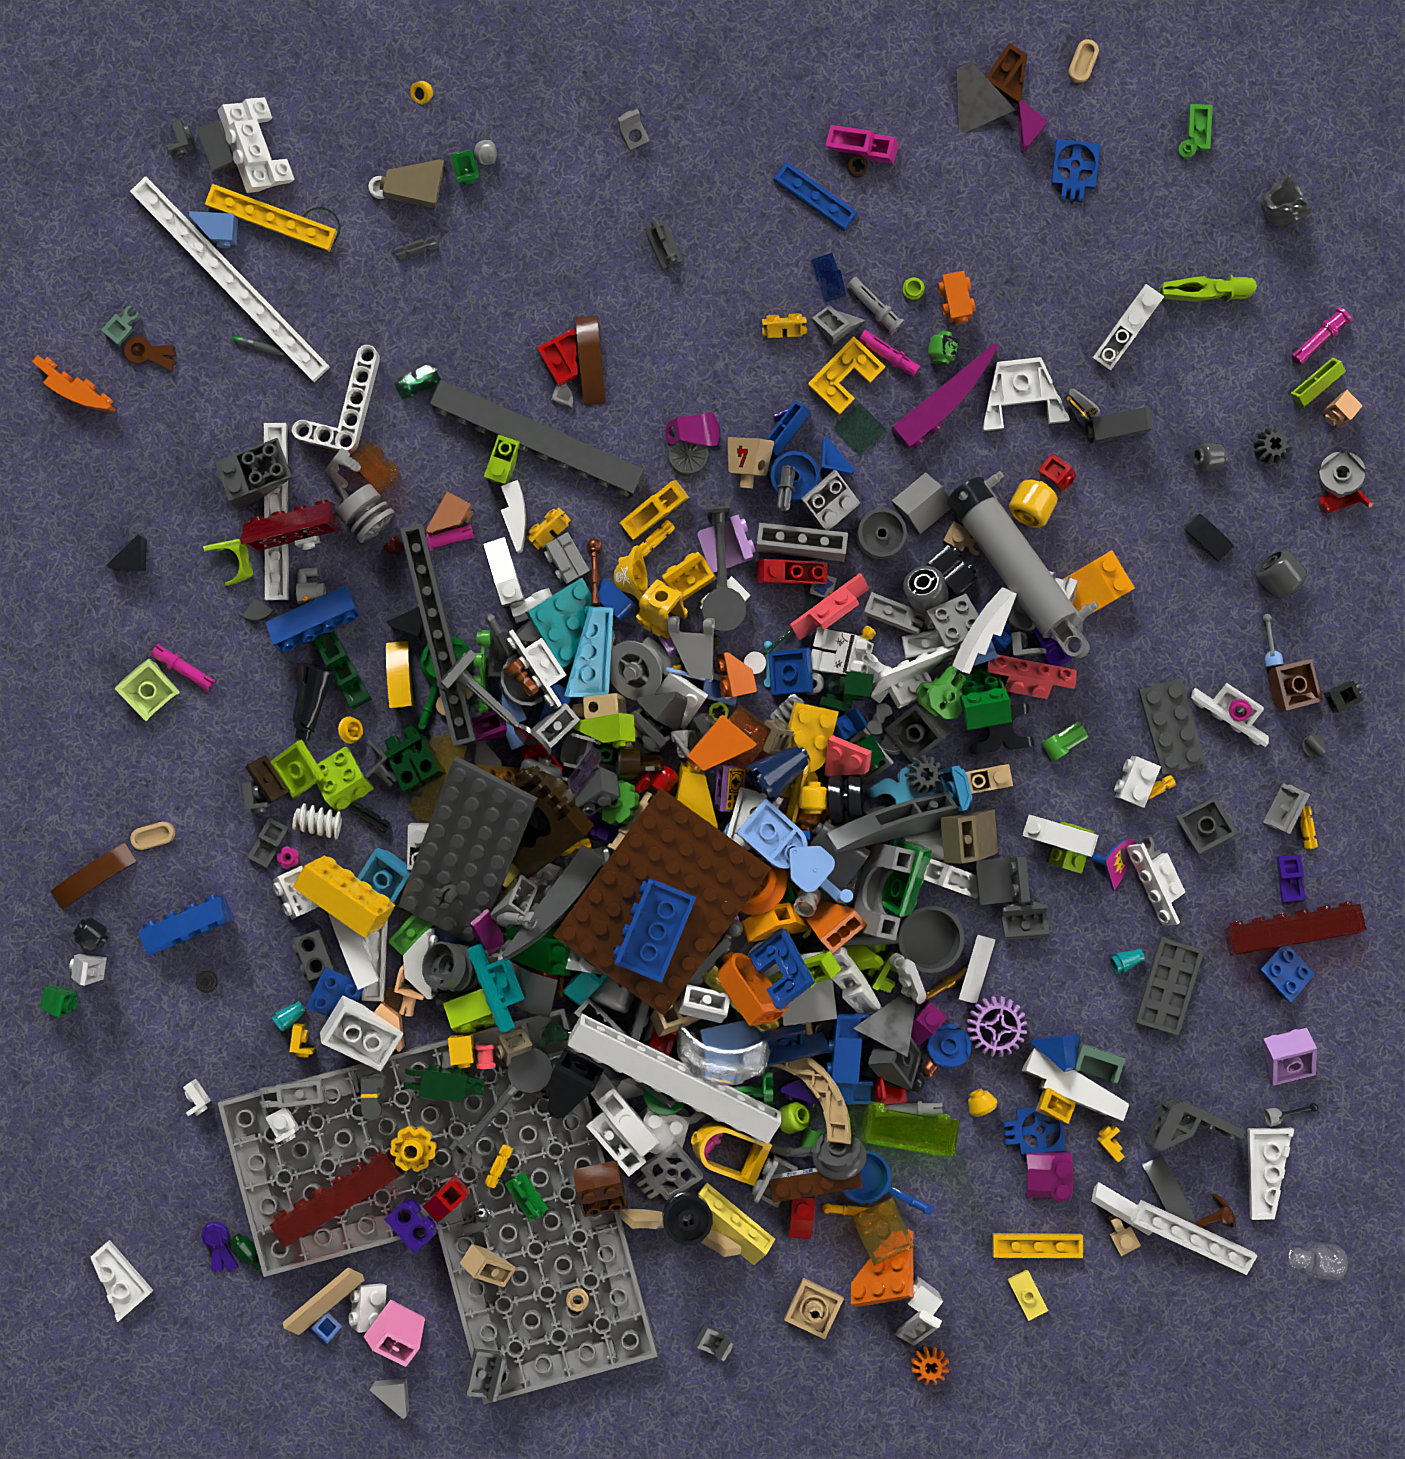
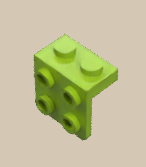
[317,747,374,812]

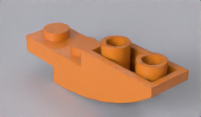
[32,355,116,412]

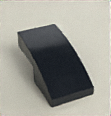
[1185,514,1234,562]

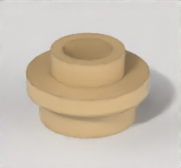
[566,1288,589,1312]

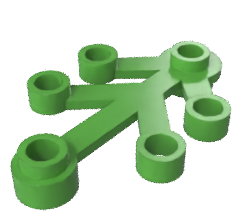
[473,630,492,716]

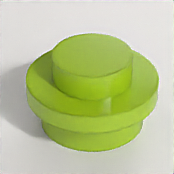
[902,277,925,300]

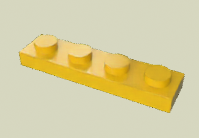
[992,1233,1083,1258]

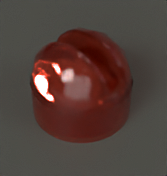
[383,535,402,554]

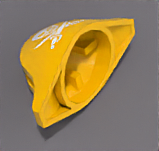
[614,545,648,601]

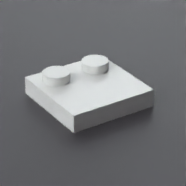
[655,672,708,730]

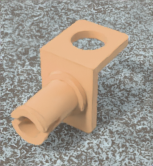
[394,965,426,1017]

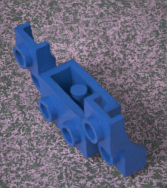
[825,1013,873,1105]

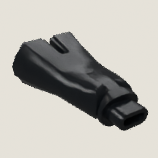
[293,662,336,741]

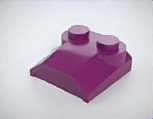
[1025,1152,1073,1202]

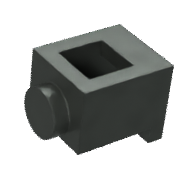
[1324,680,1363,713]

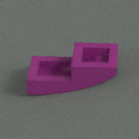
[470,909,505,957]

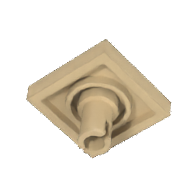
[784,1278,844,1339]

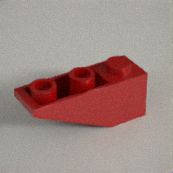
[756,559,828,585]

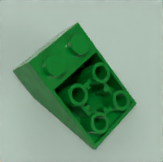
[954,665,1012,730]

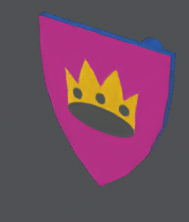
[1092,839,1135,890]

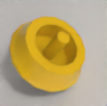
[338,716,363,744]

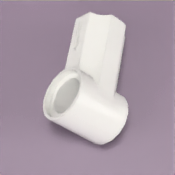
[510,588,552,623]

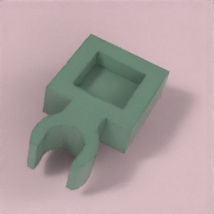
[101,306,141,346]

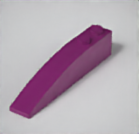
[891,342,999,449]

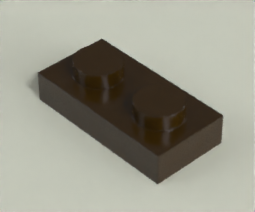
[245,755,290,804]

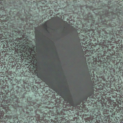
[1086,407,1153,444]

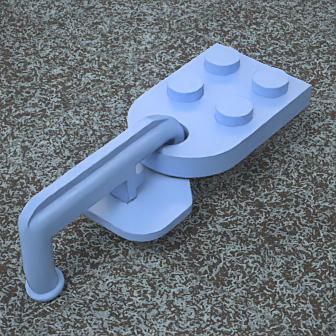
[735,799,853,904]

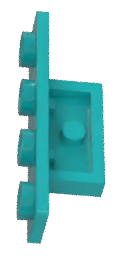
[467,943,525,1033]

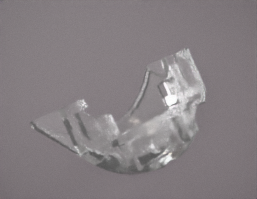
[677,1024,770,1085]

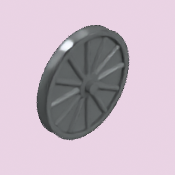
[668,441,708,475]

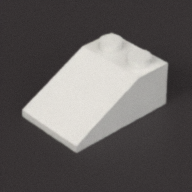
[320,995,403,1071]

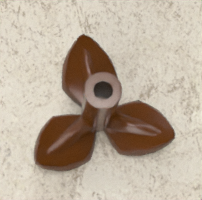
[1197,1193,1236,1228]

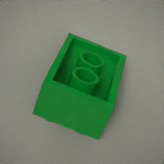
[506,923,571,976]

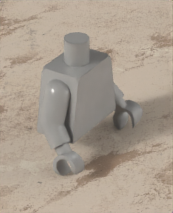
[491,872,554,930]

